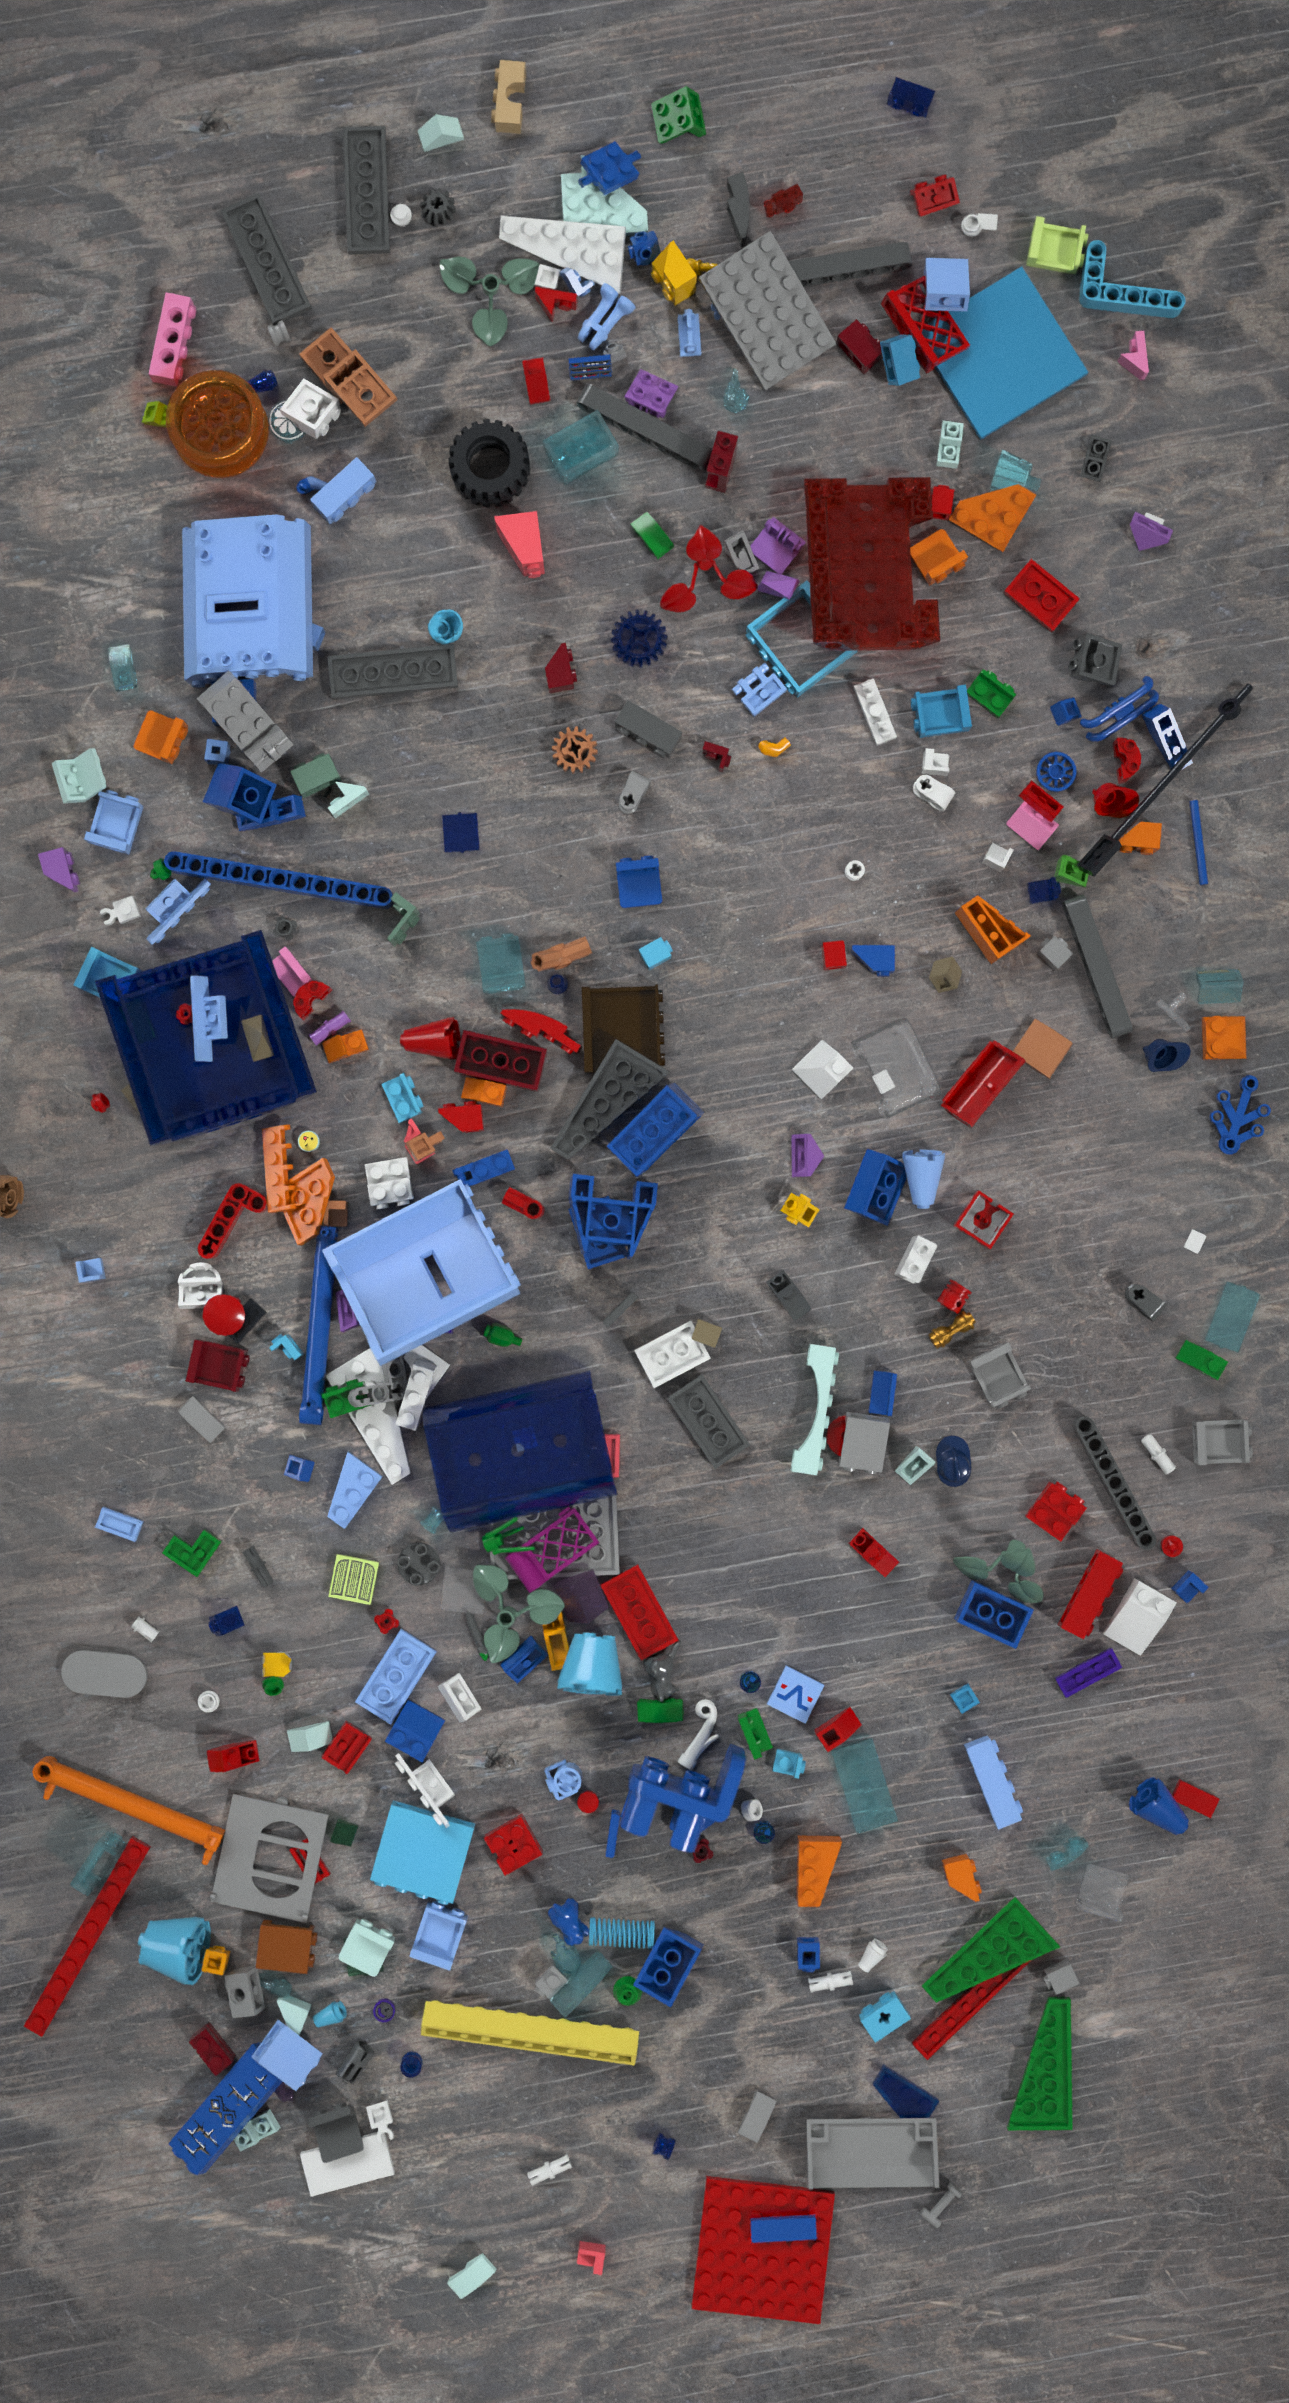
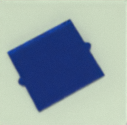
[442,812,480,854]

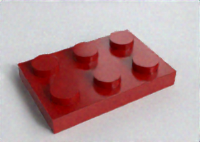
[1003,559,1080,633]

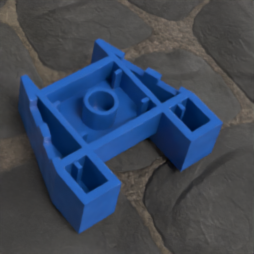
[568,1174,658,1259]

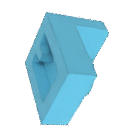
[269,1334,304,1360]
[772,1749,806,1779]

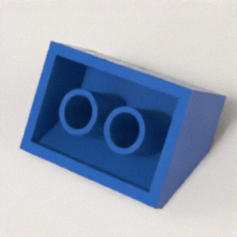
[844,1149,907,1226]
[633,1927,704,2008]

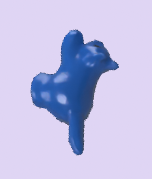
[548,1898,589,1946]

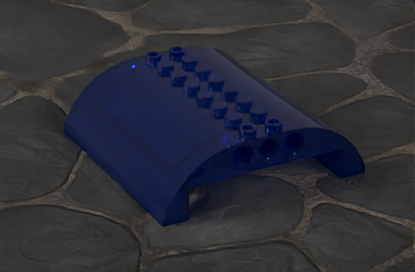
[95,930,317,1146]

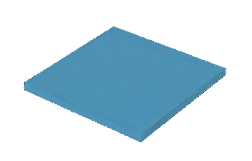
[922,267,1088,440]

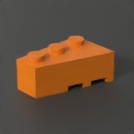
[955,895,1031,964]
[797,1835,842,1907]

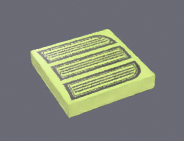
[328,1554,379,1605]

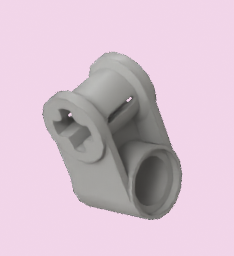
[619,771,651,814]

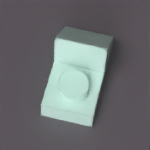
[328,782,369,819]

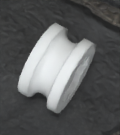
[845,860,865,881]

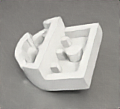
[178,1262,223,1309]

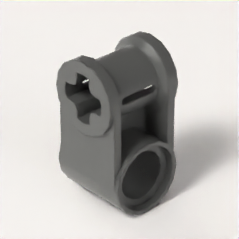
[1125,1284,1167,1322]

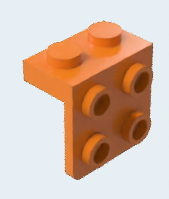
[909,529,968,586]
[134,710,188,765]

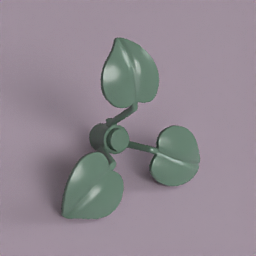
[440,257,540,346]
[953,1540,1044,1603]
[473,1565,565,1663]

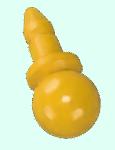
[687,258,718,275]

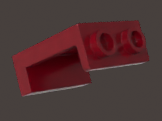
[705,431,738,493]
[185,1339,250,1392]

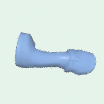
[578,283,636,350]

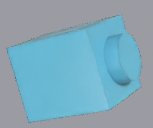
[639,937,673,970]

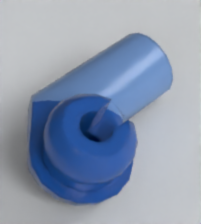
[296,476,327,494]

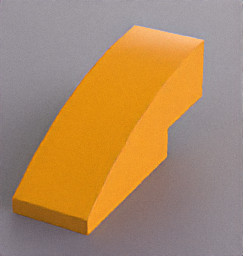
[542,1611,570,1671]

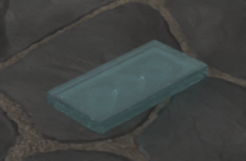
[831,1737,898,1834]

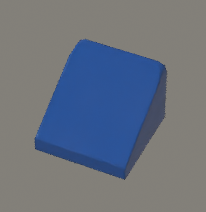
[1050,697,1082,726]
[284,1455,314,1482]

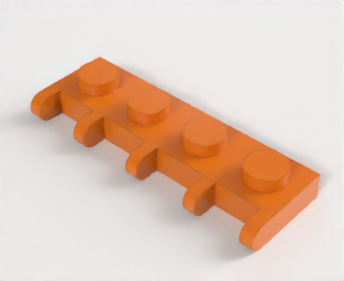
[262,1125,296,1213]

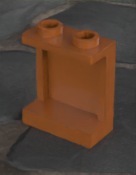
[256,1920,318,1974]

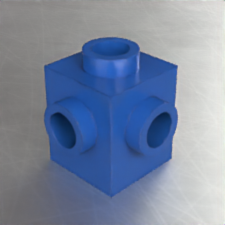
[628,231,660,266]

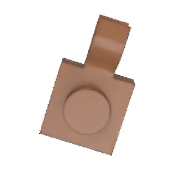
[405,1131,445,1162]

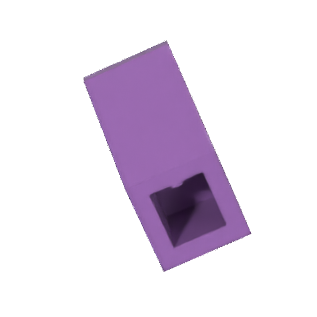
[38,847,80,892]

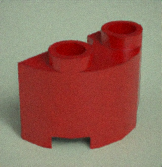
[1112,738,1141,784]
[293,981,332,1020]

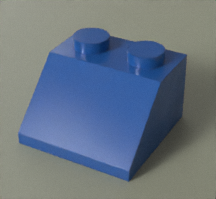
[385,1699,445,1762]

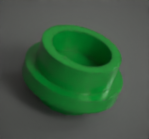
[262,1676,284,1696]

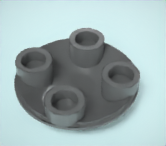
[397,1542,440,1586]

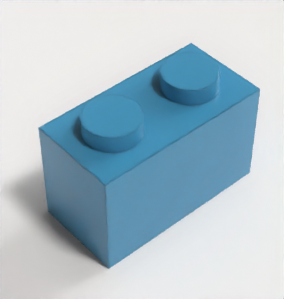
[880,334,920,386]

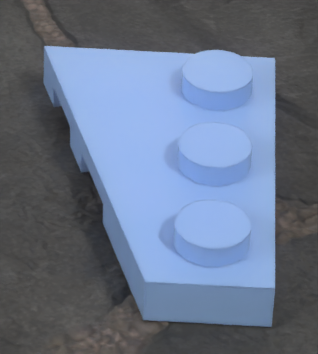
[327,1451,383,1529]

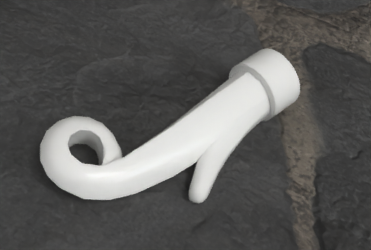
[677,1699,719,1770]

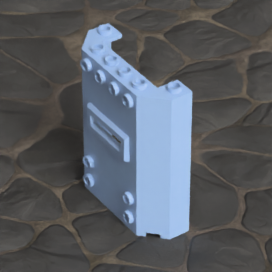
[182,515,313,688]
[322,1179,521,1366]

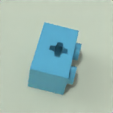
[859,1991,911,2043]

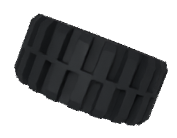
[448,419,530,508]

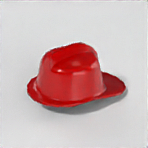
[1092,783,1140,818]

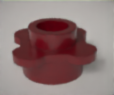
[693,1838,714,1863]

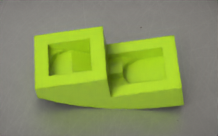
[142,401,184,428]

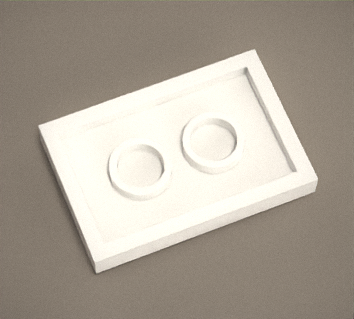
[634,1321,711,1388]

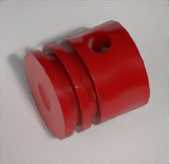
[937,1279,972,1314]

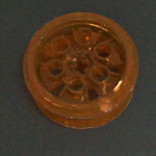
[166,370,269,478]

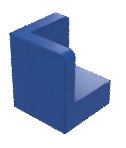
[1171,1570,1209,1603]

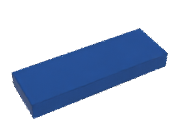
[750,2215,817,2243]

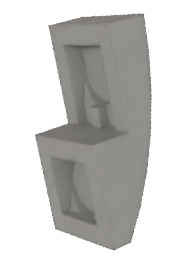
[178,1396,225,1443]
[737,2091,776,2143]

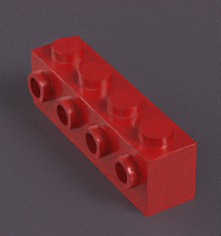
[1057,1549,1123,1640]

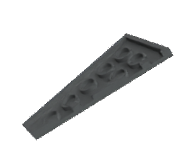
[550,1039,671,1160]

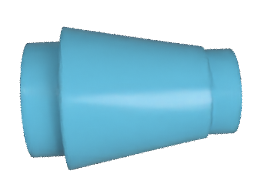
[313,2001,347,2028]

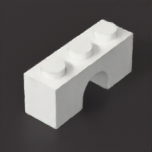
[395,1359,437,1431]

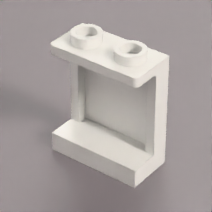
[894,1235,937,1284]

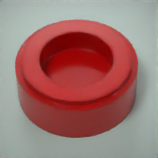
[577,1790,599,1813]

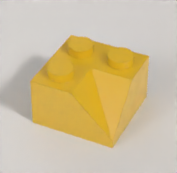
[651,240,697,306]

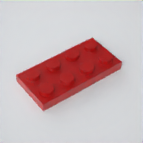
[600,1564,679,1661]

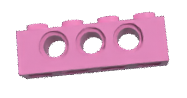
[149,292,196,387]

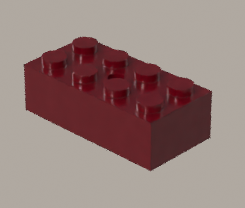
[454,1030,548,1092]

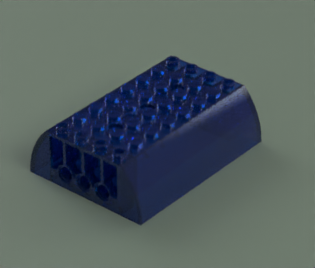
[423,1370,618,1533]

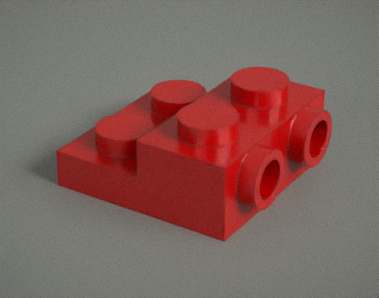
[1025,1482,1087,1542]

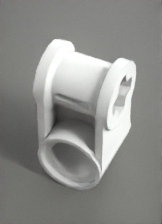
[913,775,955,812]

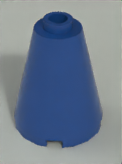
[1129,1777,1189,1835]

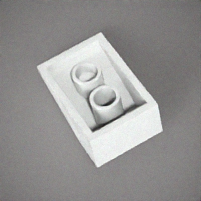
[1103,1578,1176,1656]

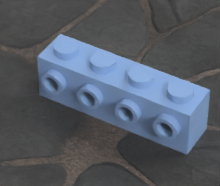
[964,1735,1023,1829]

